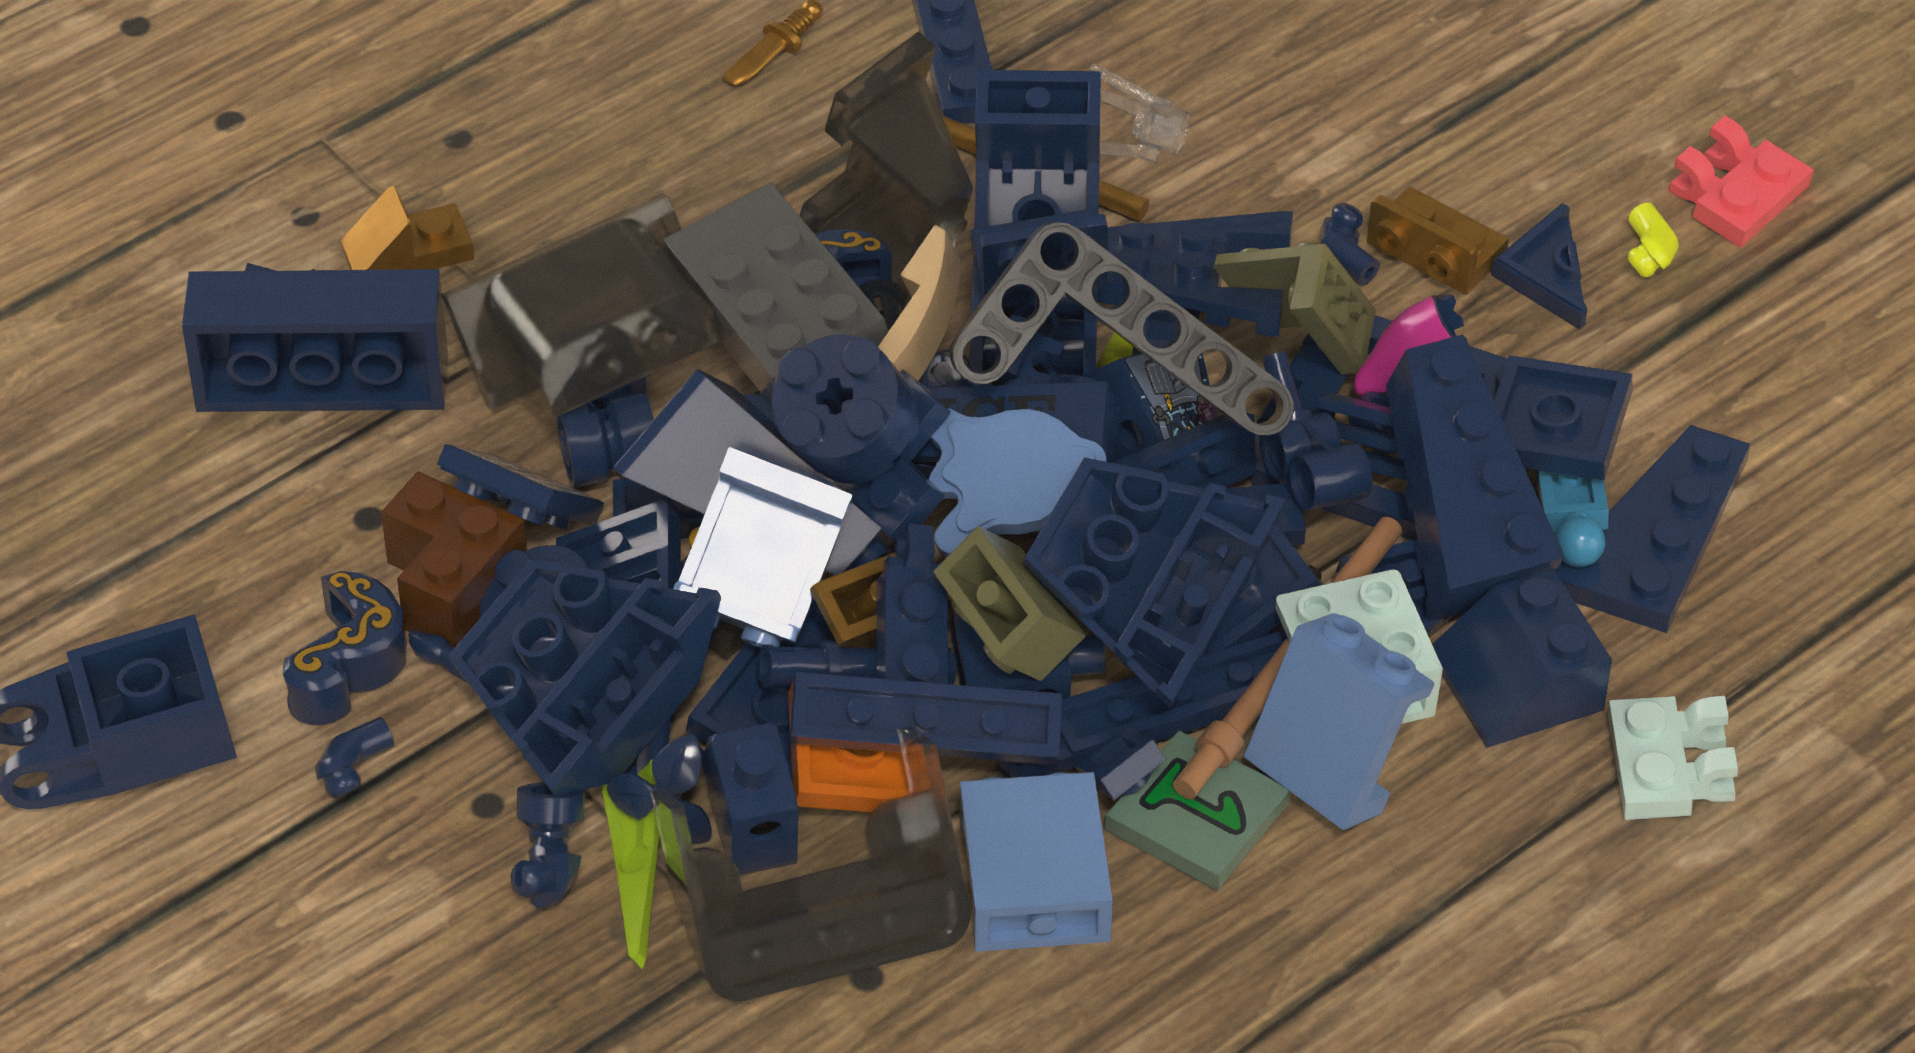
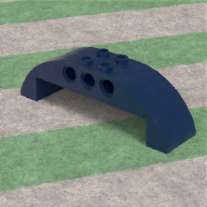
[969,70,1101,386]

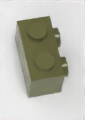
[933,526,1086,681]

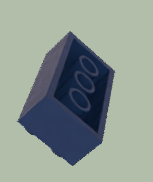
[182,269,448,412]

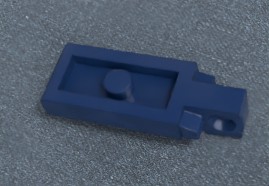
[876,523,948,684]

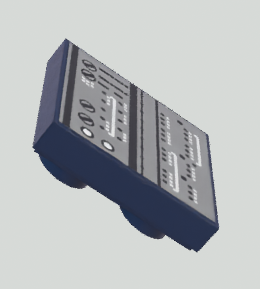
[437,443,604,530]

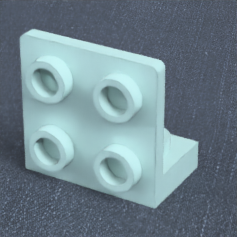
[1275,570,1443,724]

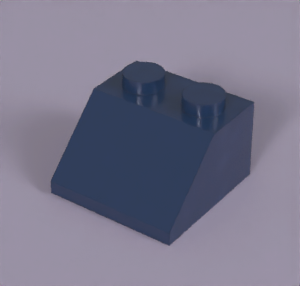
[1432,567,1612,748]

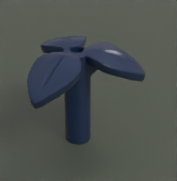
[607,733,712,843]

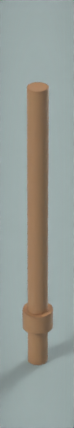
[1173,517,1402,799]

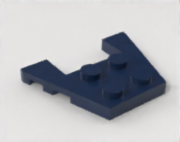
[1098,211,1293,337]

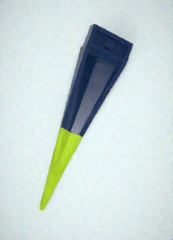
[556,497,684,969]

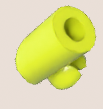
[1627,203,1679,278]

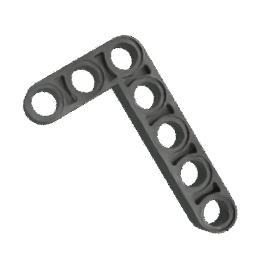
[950,222,1294,435]

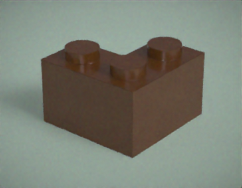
[381,471,527,647]

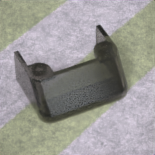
[650,726,970,1001]

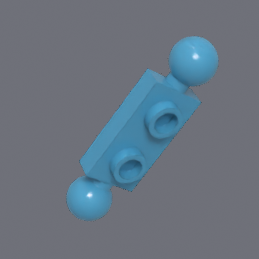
[1535,470,1609,567]

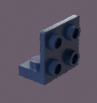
[971,208,1108,306]

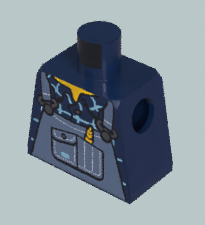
[1080,353,1218,460]

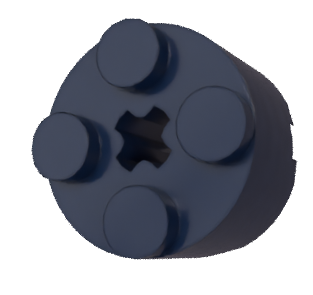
[772,334,919,484]

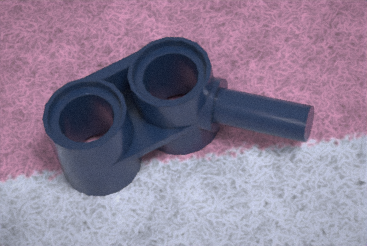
[1259,352,1372,511]

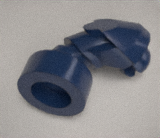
[510,782,585,908]

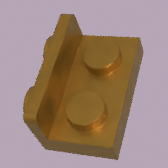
[1367,186,1509,295]

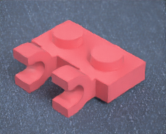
[1668,115,1814,248]

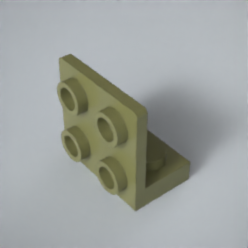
[1214,242,1376,375]

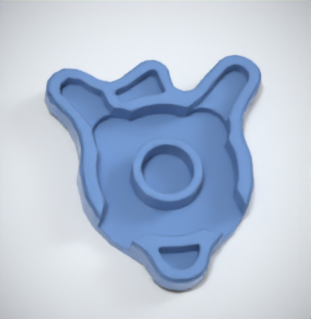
[929,408,1107,558]

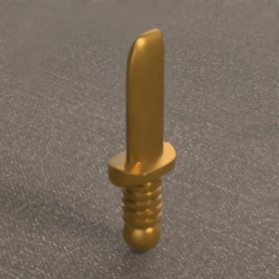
[722,0,823,85]

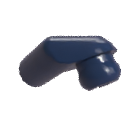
[1320,203,1380,285]
[315,717,394,798]

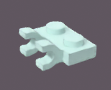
[1608,696,1738,820]

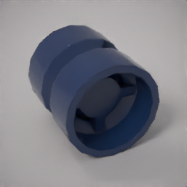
[556,391,654,488]

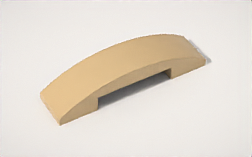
[878,225,960,380]

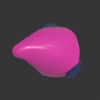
[1354,294,1469,397]

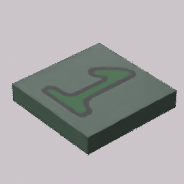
[1105,730,1291,891]

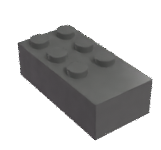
[663,182,888,406]

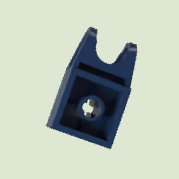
[0,614,237,809]

